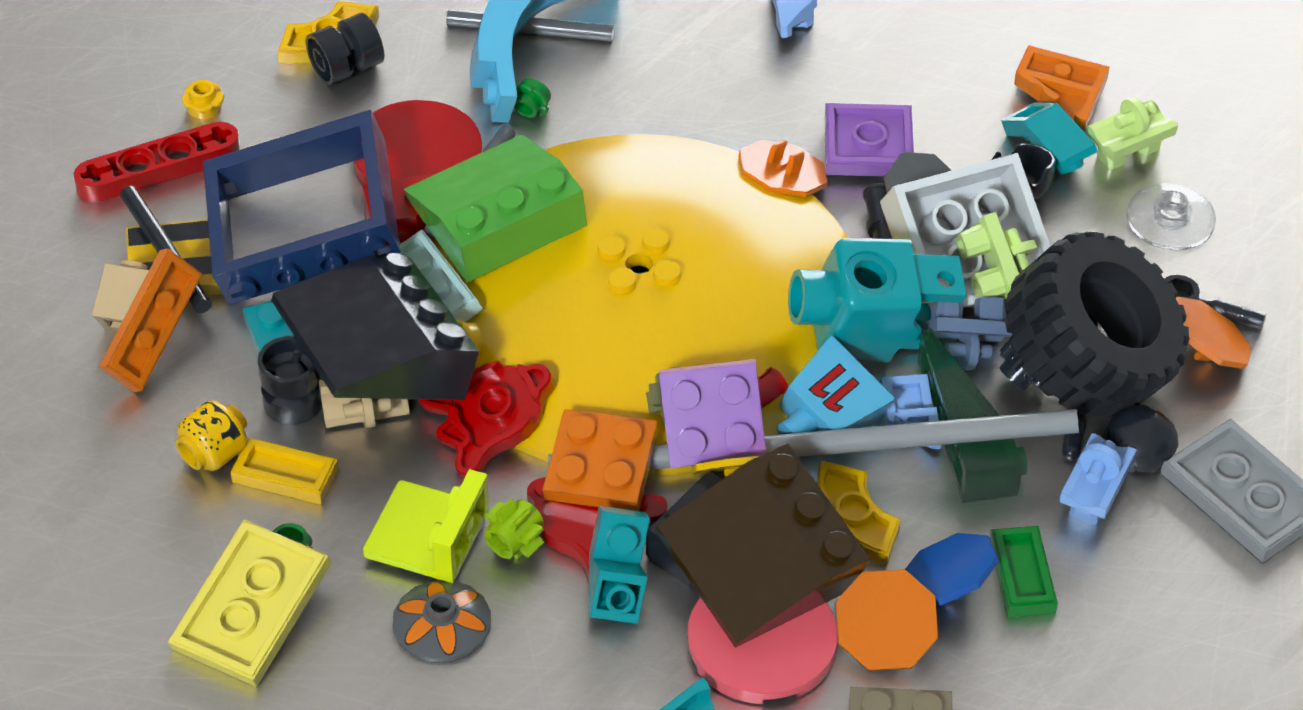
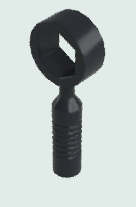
[1164,274,1267,331]

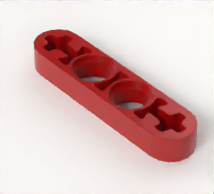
[73,121,241,203]

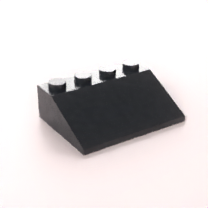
[271,253,479,400]

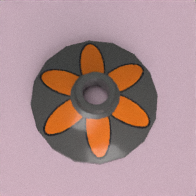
[393,580,491,663]

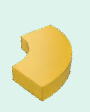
[277,1,379,64]
[817,460,901,566]

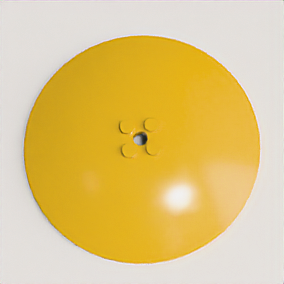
[429,134,849,476]

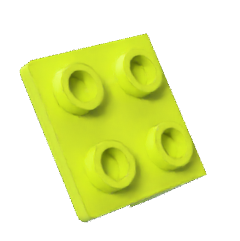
[363,469,489,583]

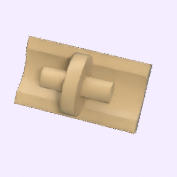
[319,380,410,429]

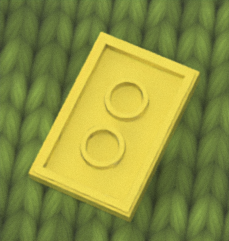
[168,519,331,687]

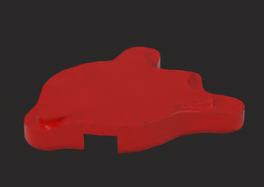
[419,361,554,478]
[527,477,668,580]

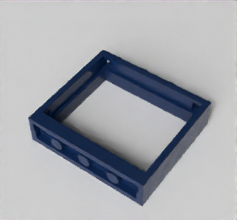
[203,109,401,305]

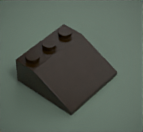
[655,443,870,648]

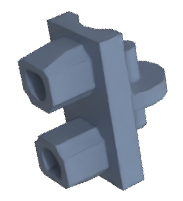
[921,297,1012,371]

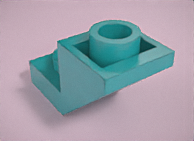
[1001,102,1098,174]
[588,506,650,624]

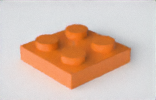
[543,409,659,512]

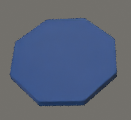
[905,533,999,606]

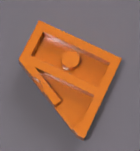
[1014,45,1110,132]

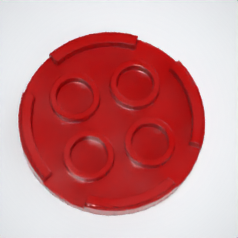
[353,100,482,185]

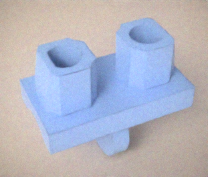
[1059,433,1137,525]

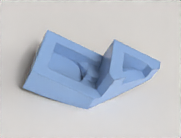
[772,0,817,38]
[880,374,942,449]

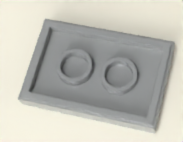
[1161,418,1303,563]

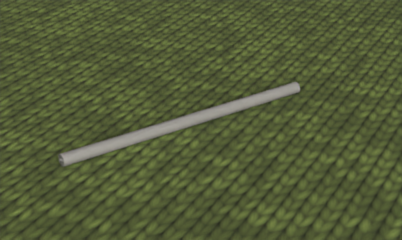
[548,409,1079,470]

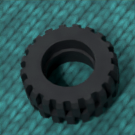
[1005,232,1189,418]

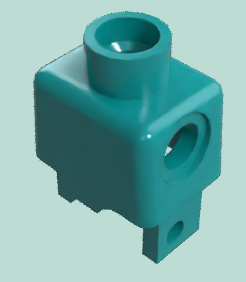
[788,239,967,363]

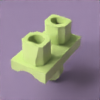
[1087,96,1178,170]
[955,212,1038,302]

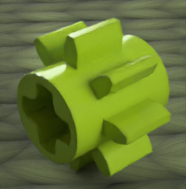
[484,499,544,560]

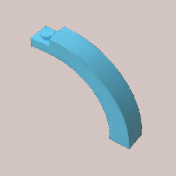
[470,0,566,123]

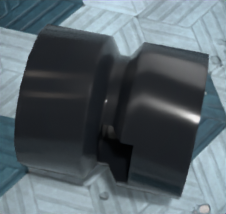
[305,12,385,86]
[257,336,322,425]

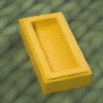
[231,437,339,505]

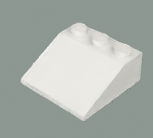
[880,153,1050,309]

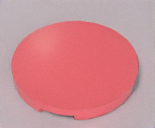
[687,597,838,704]

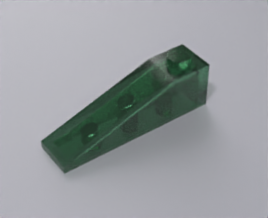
[918,329,1028,503]

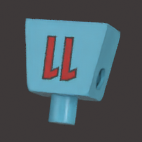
[777,336,895,435]

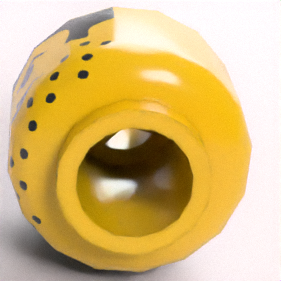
[175,400,247,471]

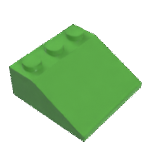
[404,134,587,283]

